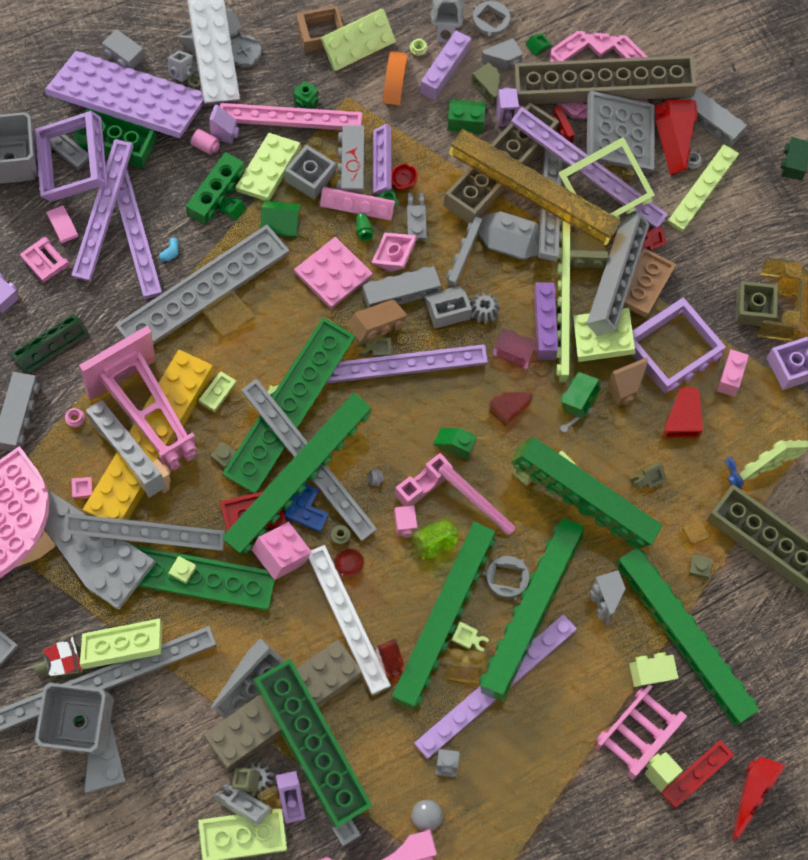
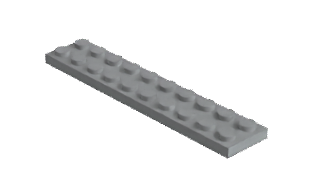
[115,225,290,345]

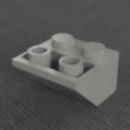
[423,286,472,329]
[589,570,625,626]

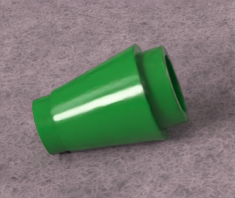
[356,213,374,241]

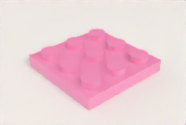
[294,237,373,310]

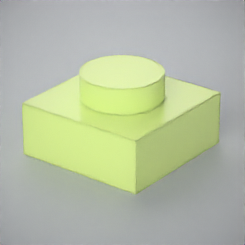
[169,556,196,584]

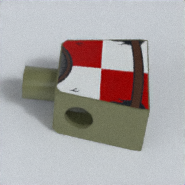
[33,636,84,682]

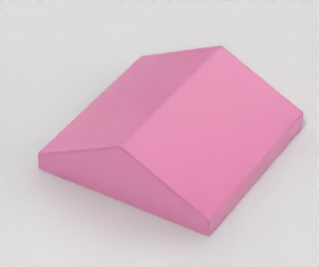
[371,233,417,272]

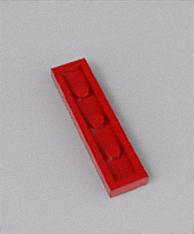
[661,740,734,809]

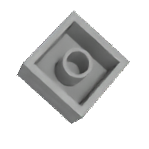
[285,145,336,200]

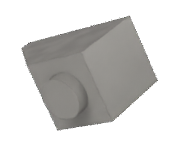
[481,38,523,70]

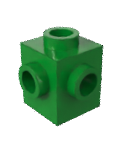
[293,81,319,109]

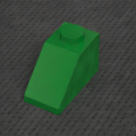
[433,428,477,461]

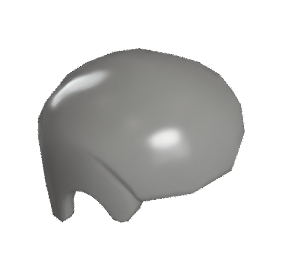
[411,799,444,831]

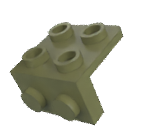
[570,233,608,269]

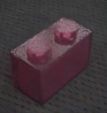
[492,328,538,369]

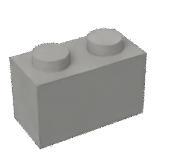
[102,29,145,69]

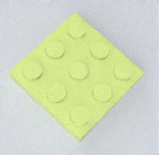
[573,308,635,362]

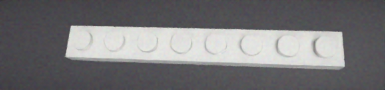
[308,545,390,696]

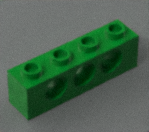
[186,152,245,225]

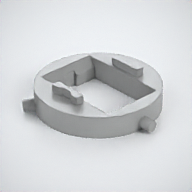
[472,1,512,37]
[483,556,529,602]

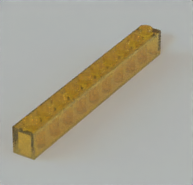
[449,129,621,246]

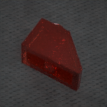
[489,392,533,427]
[376,638,405,679]

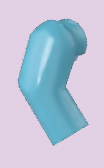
[159,238,178,262]

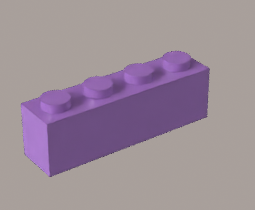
[534,283,558,360]

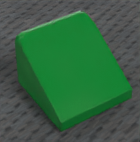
[525,33,552,56]
[219,197,247,222]

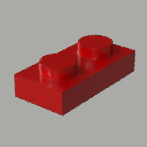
[552,106,575,144]

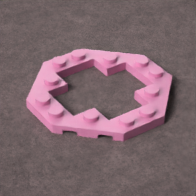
[550,31,648,120]

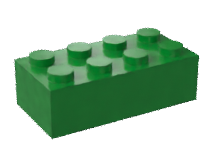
[74,108,157,169]

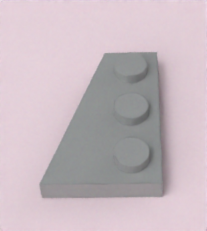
[84,723,126,795]

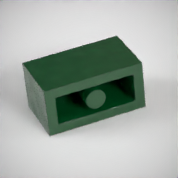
[780,137,808,181]

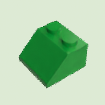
[447,98,485,134]

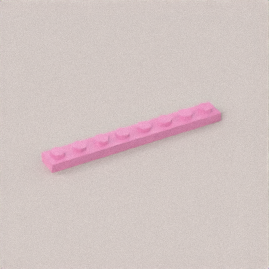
[220,103,363,130]

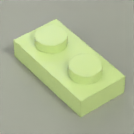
[199,371,237,413]

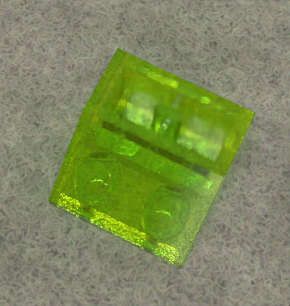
[411,517,459,559]

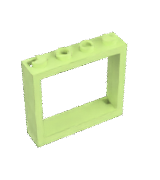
[558,137,655,232]

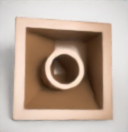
[608,357,648,406]

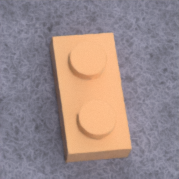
[153,459,171,494]

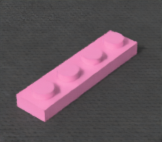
[320,187,395,220]

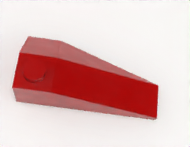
[655,100,698,176]
[731,757,785,842]

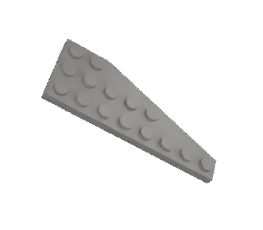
[44,490,156,610]

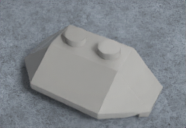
[478,211,540,260]

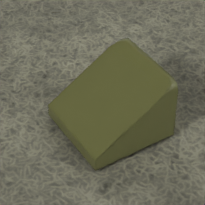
[231,768,260,793]

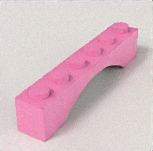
[321,830,437,860]

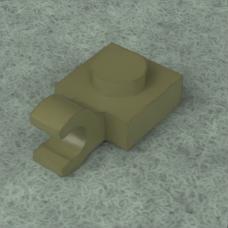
[630,462,667,489]

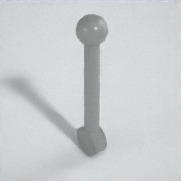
[560,408,592,433]

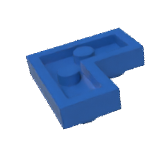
[284,484,329,533]

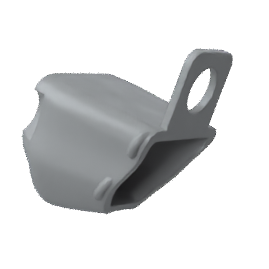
[430,0,464,43]

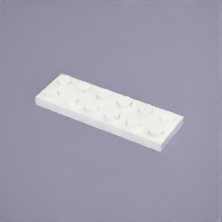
[187,0,240,104]

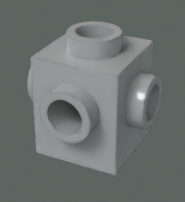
[167,50,194,82]

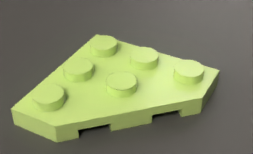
[739,440,808,480]

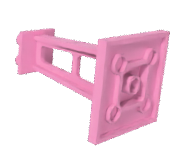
[79,326,197,471]

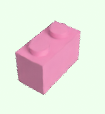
[717,350,749,397]

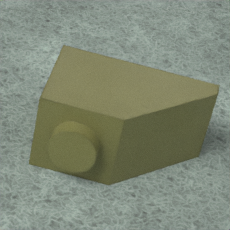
[471,62,500,107]

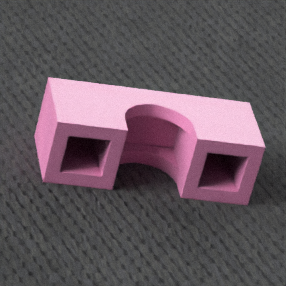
[395,453,453,507]

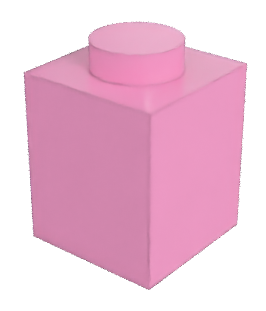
[394,505,417,538]

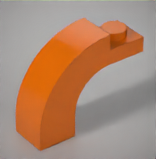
[382,52,408,106]

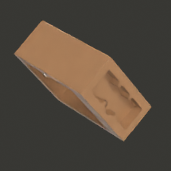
[296,6,344,52]

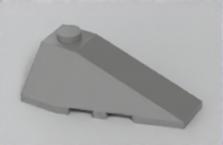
[211,638,285,719]

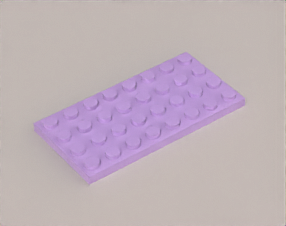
[45,51,204,138]

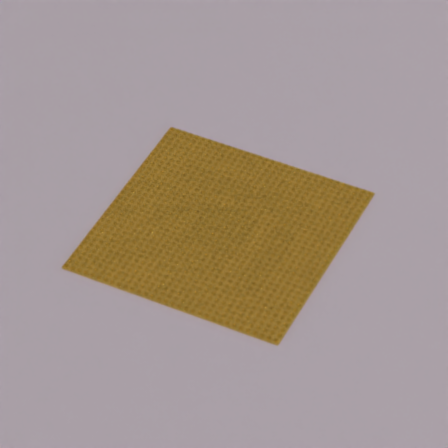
[26,97,808,860]

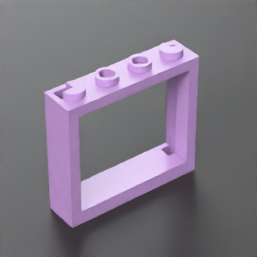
[35,111,107,202]
[632,297,726,394]

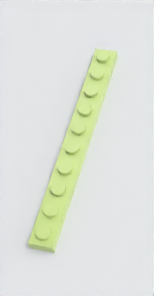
[556,208,570,383]

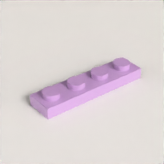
[373,124,391,195]

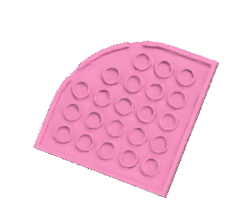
[0,446,49,578]

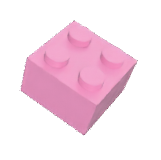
[252,522,312,580]

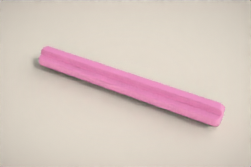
[438,463,516,535]

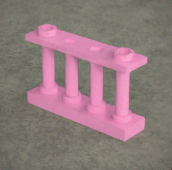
[595,684,687,780]

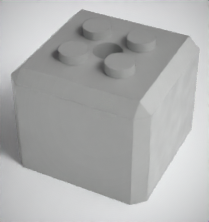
[0,112,38,184]
[35,683,114,756]

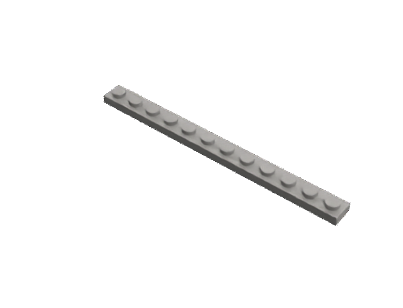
[0,626,217,732]

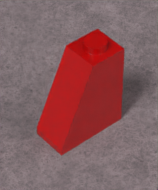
[662,387,703,439]

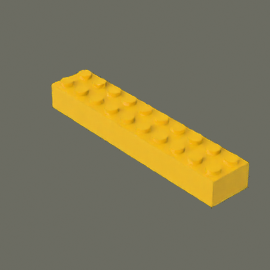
[83,350,214,520]

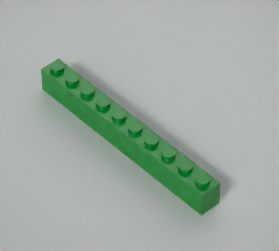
[222,392,371,556]
[479,518,584,702]
[391,522,497,711]
[615,547,759,727]

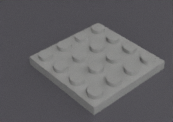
[587,91,655,173]

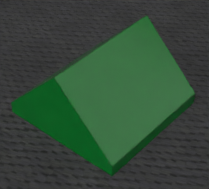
[260,200,301,238]

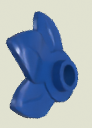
[725,456,744,490]

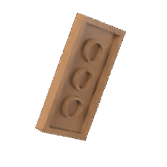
[623,248,676,318]

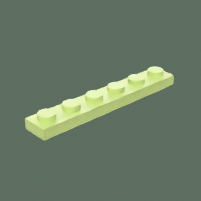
[667,145,739,233]

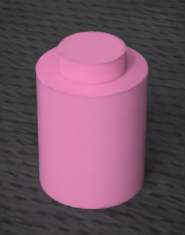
[191,129,220,155]

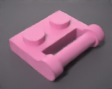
[20,237,70,283]

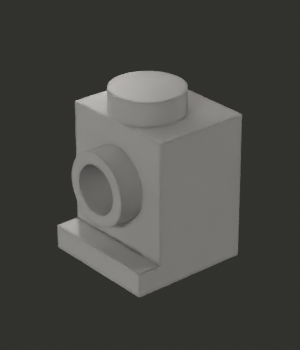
[435,749,460,778]

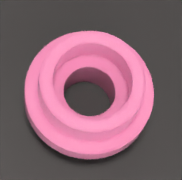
[65,408,85,427]

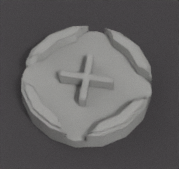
[230,35,262,68]

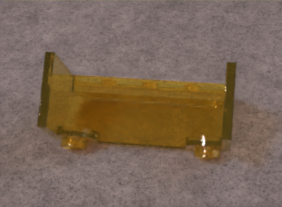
[757,257,808,341]

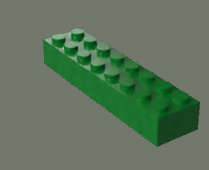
[510,436,663,549]
[251,658,373,828]

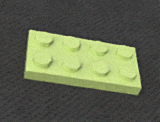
[321,9,396,71]
[236,133,301,201]
[80,619,162,669]
[198,808,287,860]

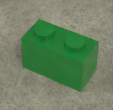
[561,372,601,419]

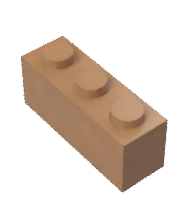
[347,299,407,342]

